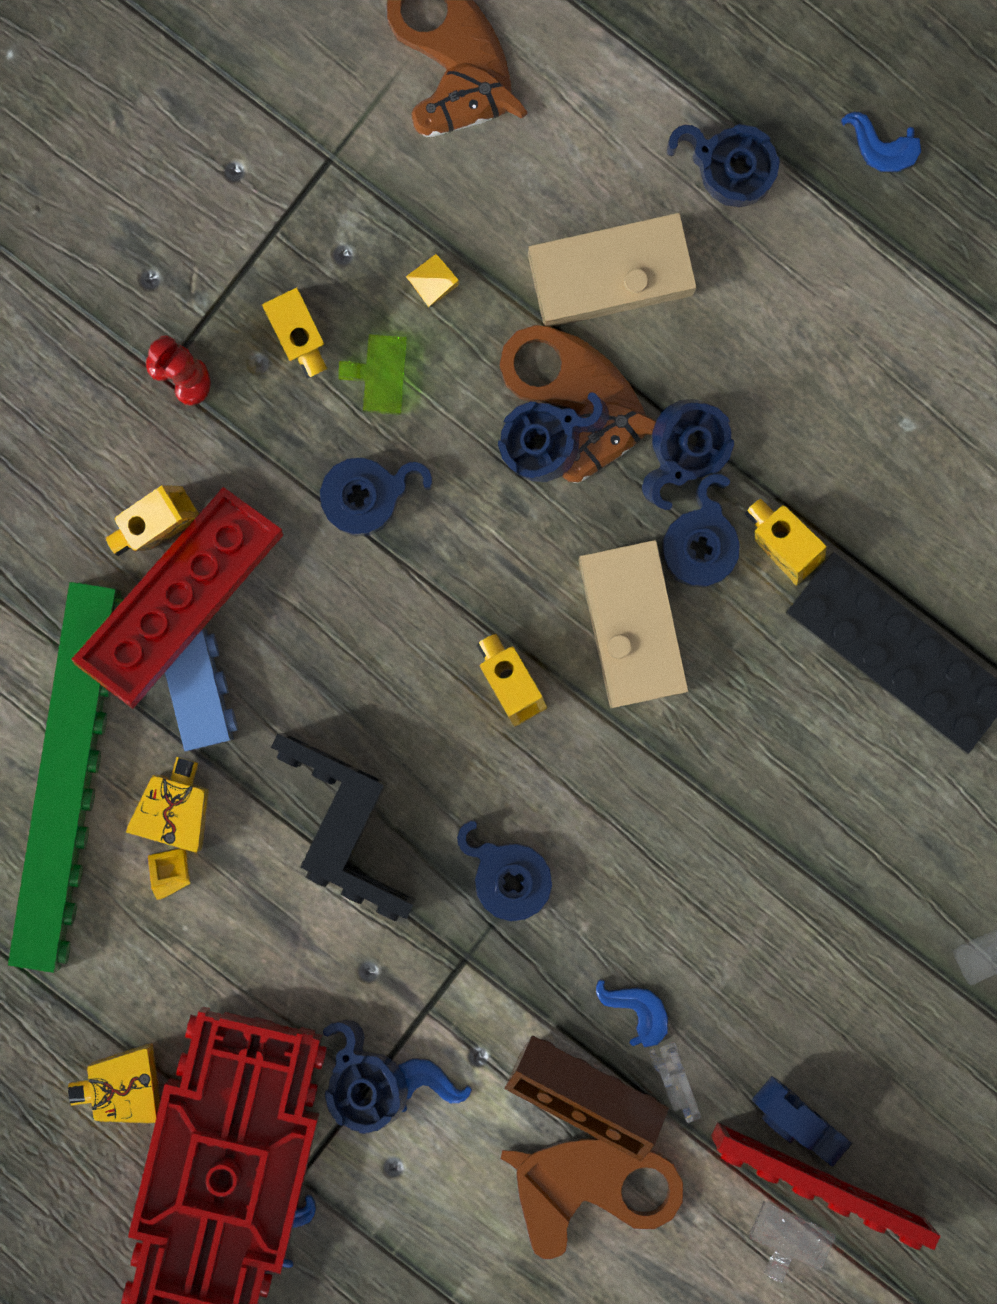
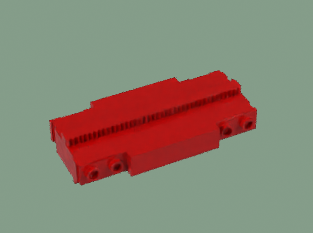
[121,1006,327,1304]

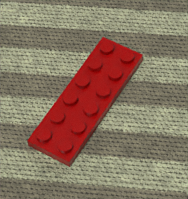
[71,487,284,709]
[711,1122,941,1250]

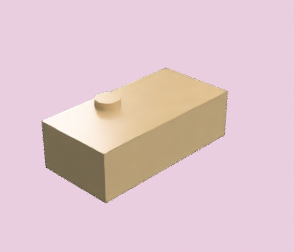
[528,213,697,328]
[578,540,688,708]

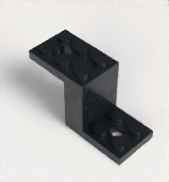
[271,733,416,921]

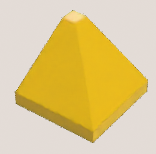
[406,254,459,307]
[147,848,190,900]

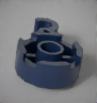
[667,124,780,208]
[498,392,609,482]
[642,399,734,510]
[320,458,433,536]
[661,474,740,588]
[457,819,552,921]
[323,1019,408,1134]
[752,1076,853,1167]

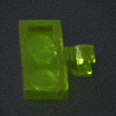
[338,334,407,415]

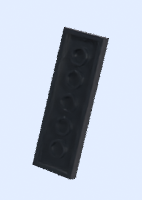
[785,552,997,754]

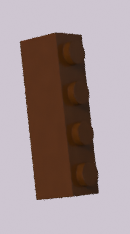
[504,1035,669,1161]

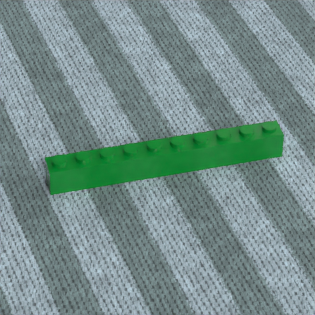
[8,582,124,973]

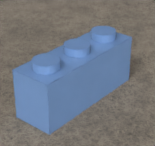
[165,628,238,752]

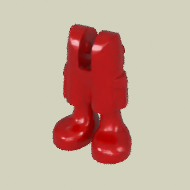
[146,335,211,406]

